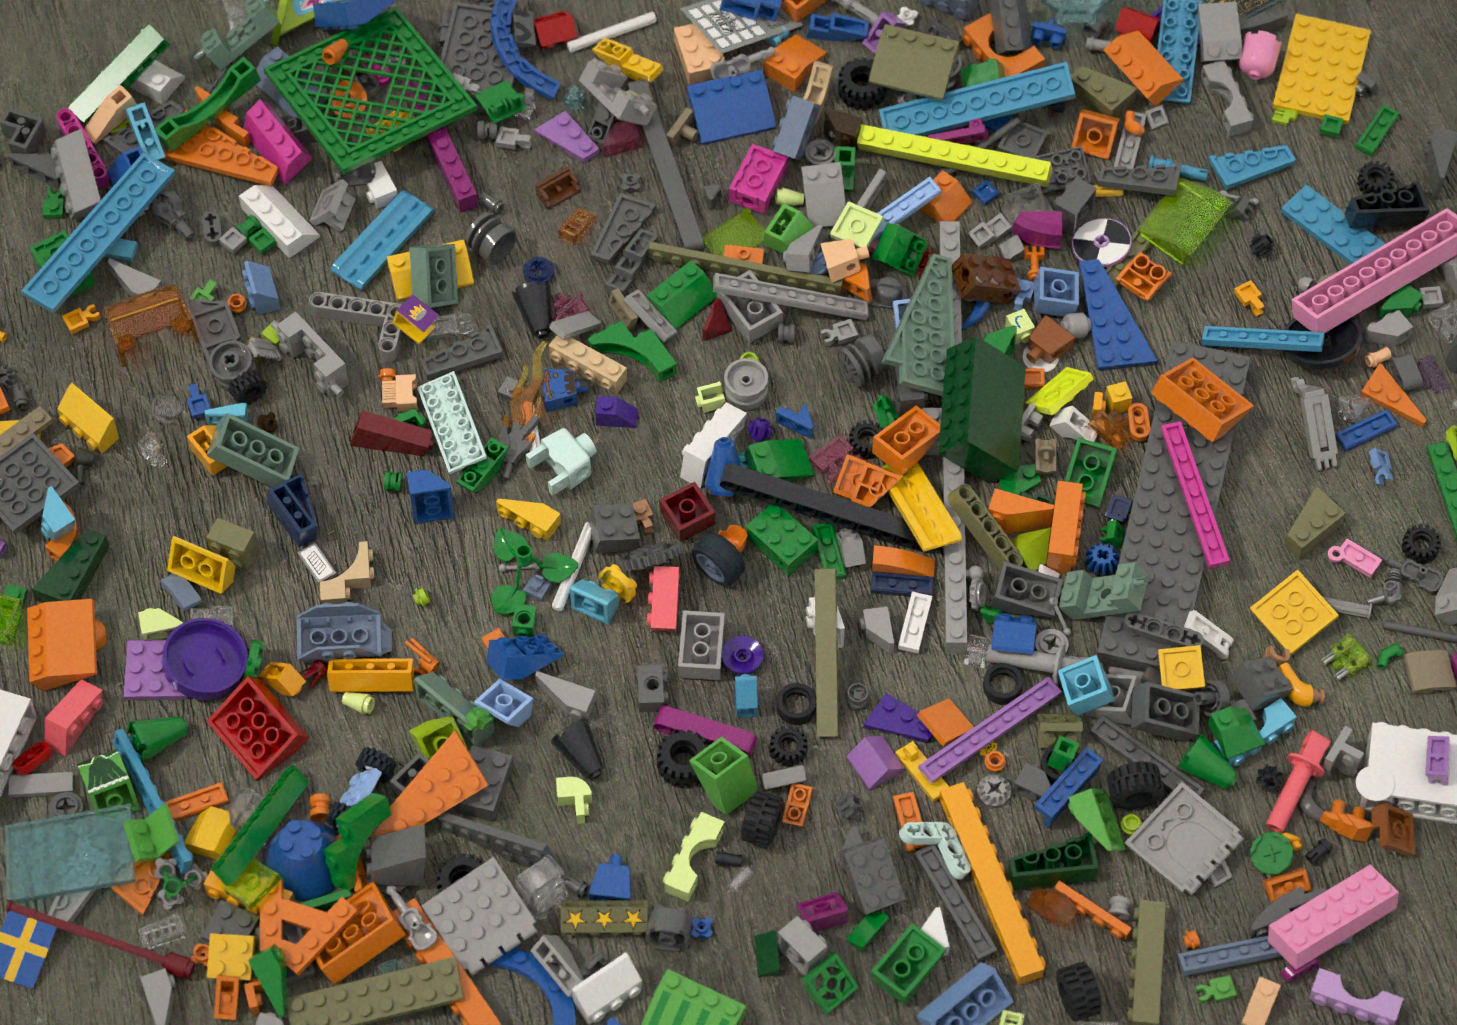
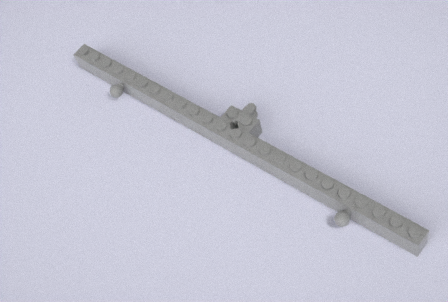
[922,221,984,654]

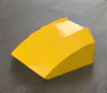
[184,806,241,860]

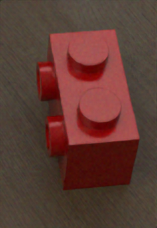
[1115,6,1161,42]

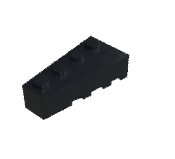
[1344,180,1430,228]

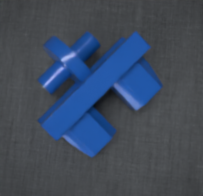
[1031,18,1067,50]

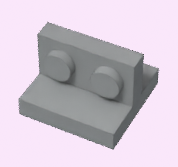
[309,179,356,232]
[1322,726,1364,780]

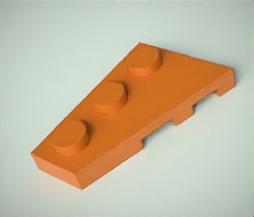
[111,852,172,917]

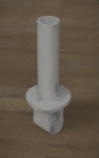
[986,644,1088,685]

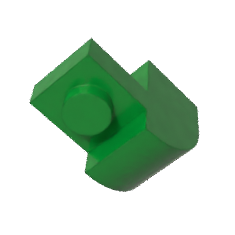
[835,146,855,192]

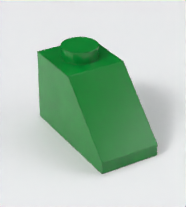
[1378,284,1423,320]

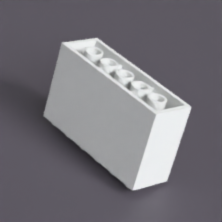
[1360,722,1457,824]

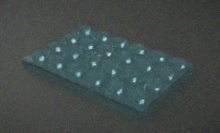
[5,804,136,903]

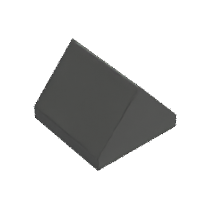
[703,184,721,210]

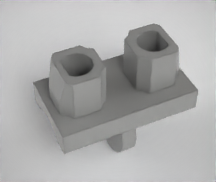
[1021,403,1044,442]

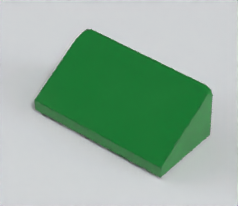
[845,910,889,953]

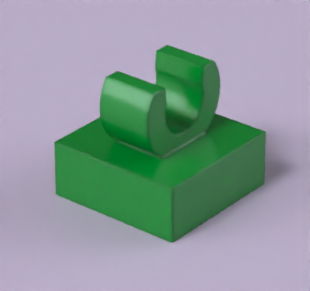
[1100,520,1125,548]

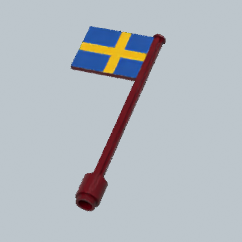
[0,900,196,990]

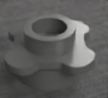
[621,173,640,192]

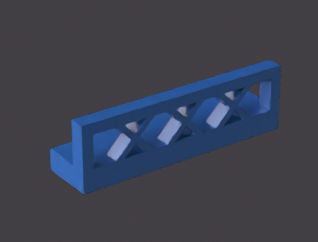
[1034,747,1103,828]

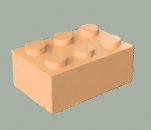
[674,24,724,85]

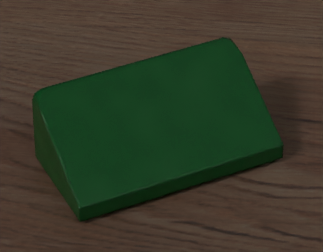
[755,930,779,977]

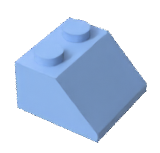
[474,678,533,727]

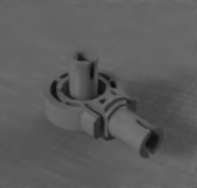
[151,189,195,241]
[1190,678,1232,716]

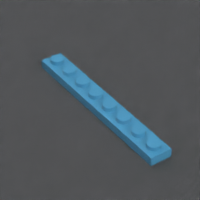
[113,729,193,875]

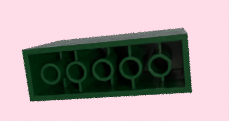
[938,336,1026,483]

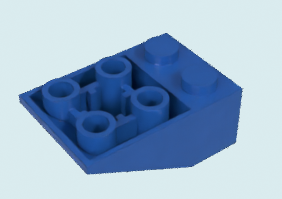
[486,634,563,680]

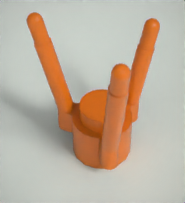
[405,638,440,675]

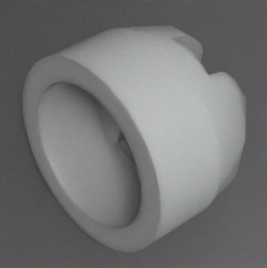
[1298,277,1315,292]

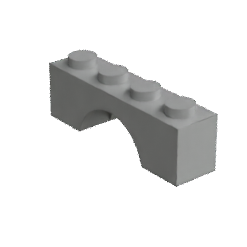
[1201,60,1254,137]

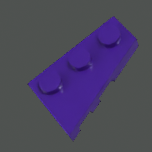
[863,693,933,743]

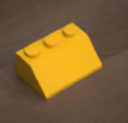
[57,383,119,454]
[167,536,236,594]

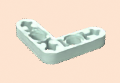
[899,822,971,879]

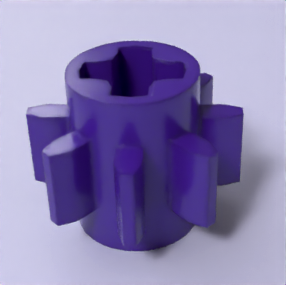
[747,417,773,442]

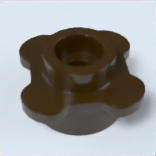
[257,412,277,432]

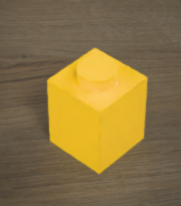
[1105,381,1132,415]

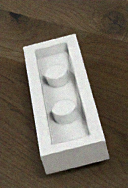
[898,592,932,653]

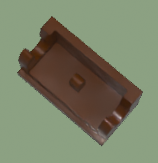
[535,166,580,210]

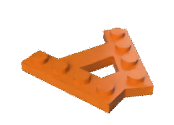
[260,878,359,976]

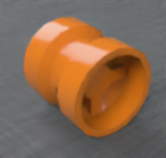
[309,794,331,822]

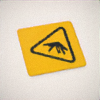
[980,742,997,756]

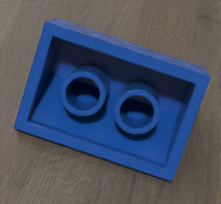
[407,470,455,524]

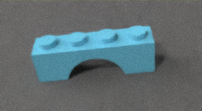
[1213,698,1297,767]

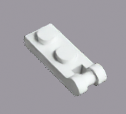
[1184,610,1234,659]

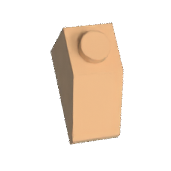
[1242,977,1280,1025]

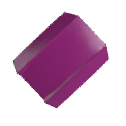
[1013,211,1062,249]

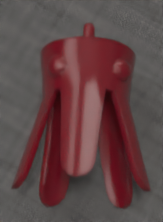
[299,660,327,690]

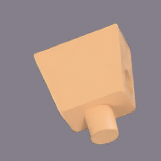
[821,239,870,283]

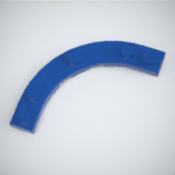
[490,0,561,101]
[485,947,576,1025]

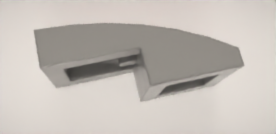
[968,213,1013,248]

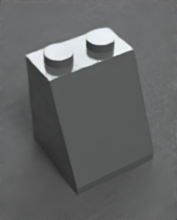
[366,825,426,886]

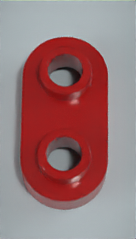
[12,742,52,776]

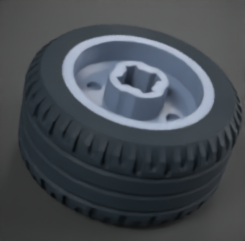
[692,533,745,586]

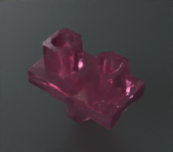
[552,292,588,322]

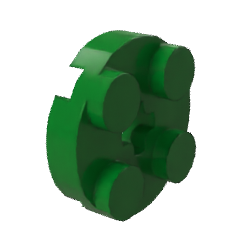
[243,639,265,680]

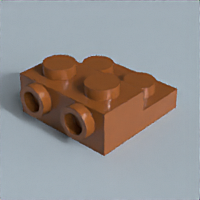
[1372,803,1415,857]

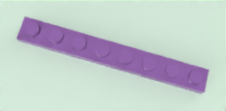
[918,677,1062,784]

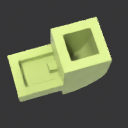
[556,777,592,824]

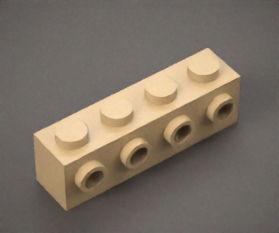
[549,335,627,395]

